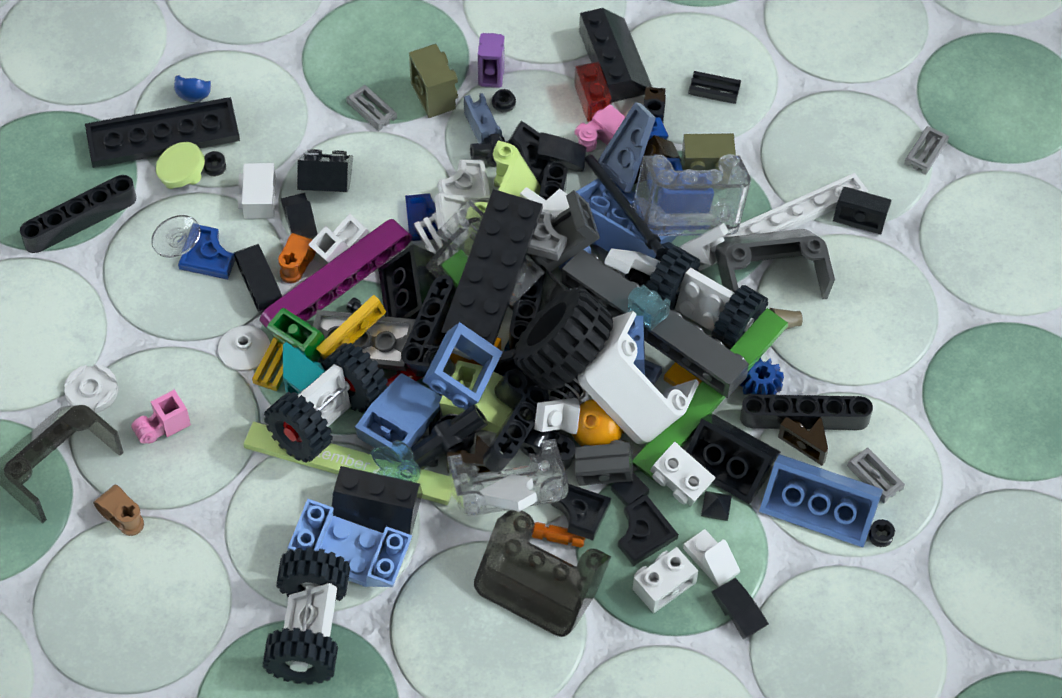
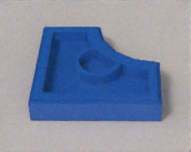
[178,224,235,280]

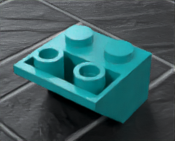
[283,341,326,395]

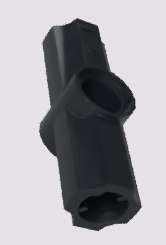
[409,405,488,470]

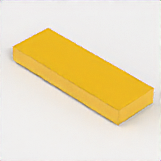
[316,295,386,360]

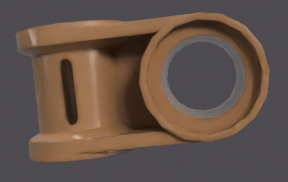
[93,484,144,536]

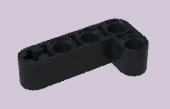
[401,275,458,377]
[483,369,549,472]

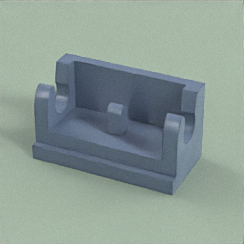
[464,93,503,143]

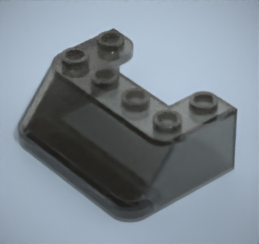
[474,510,611,637]

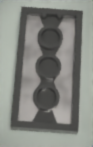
[313,310,416,371]

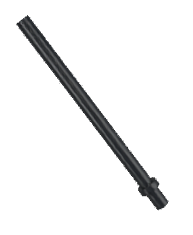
[585,154,665,256]

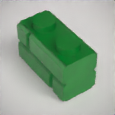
[267,308,326,363]

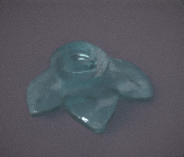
[371,440,421,482]

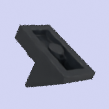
[281,193,318,239]

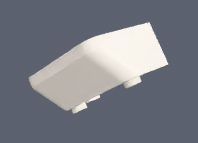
[578,311,699,444]

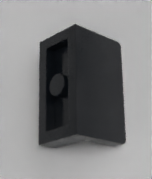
[833,187,892,235]

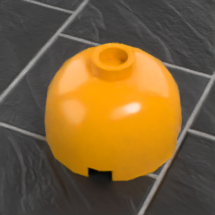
[572,399,624,447]

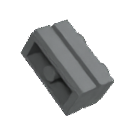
[575,440,633,486]

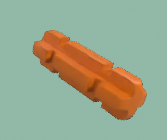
[532,522,585,548]

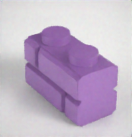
[478,33,504,88]

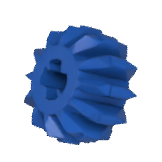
[740,358,784,395]

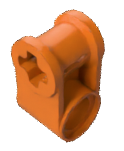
[278,233,316,283]

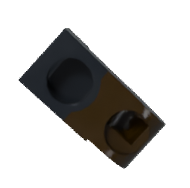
[643,86,666,122]

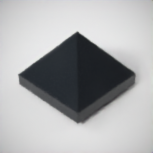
[701,491,732,521]

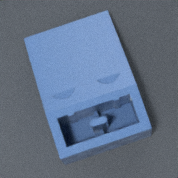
[355,373,442,463]

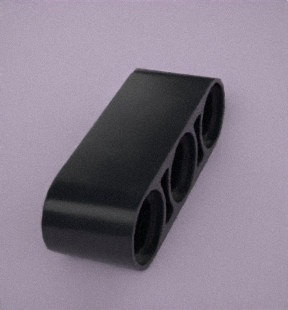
[234,244,282,313]

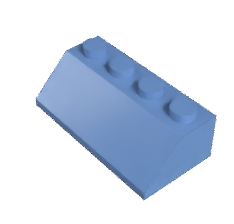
[759,454,883,547]

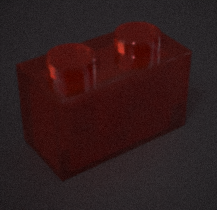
[574,62,612,122]

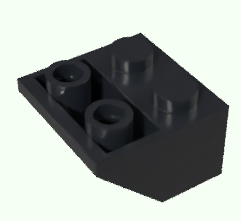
[297,149,353,192]

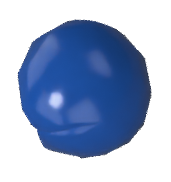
[174,75,211,102]

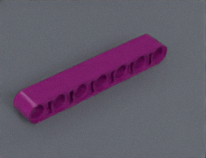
[259,219,412,328]

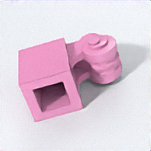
[574,104,625,152]
[131,389,191,444]

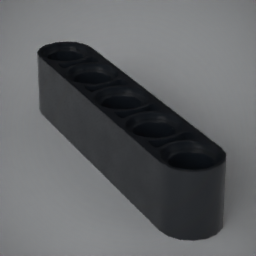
[20,175,137,253]
[740,394,873,430]

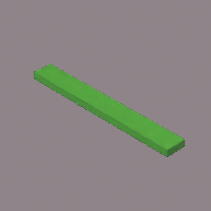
[633,308,788,480]

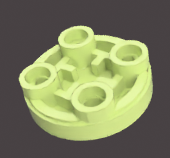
[156,142,205,189]

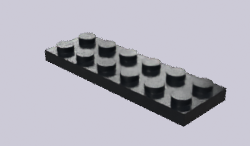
[85,97,240,168]
[441,189,543,345]

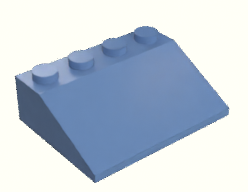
[576,178,686,259]

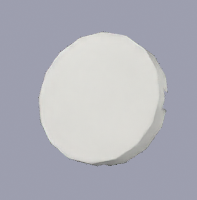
[64,364,118,414]

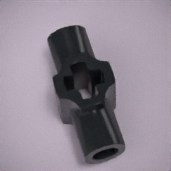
[470,134,508,167]

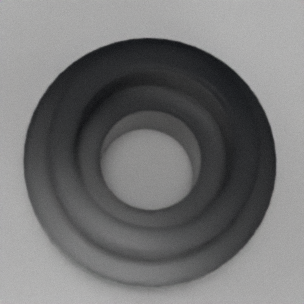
[492,89,516,112]

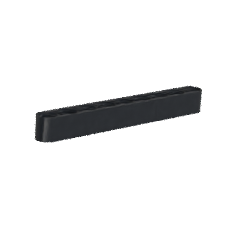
[509,162,567,350]

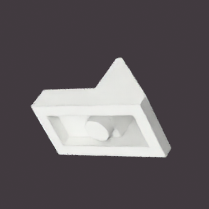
[679,223,729,265]
[534,398,580,434]
[683,529,740,587]

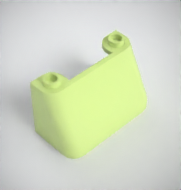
[464,141,541,255]

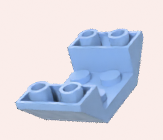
[288,499,412,587]

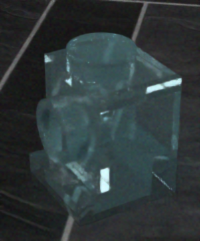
[627,285,670,331]

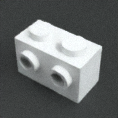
[650,442,715,507]
[632,547,698,613]

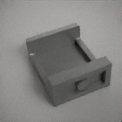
[531,190,600,272]

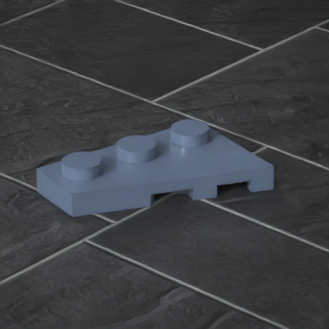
[598,102,656,193]

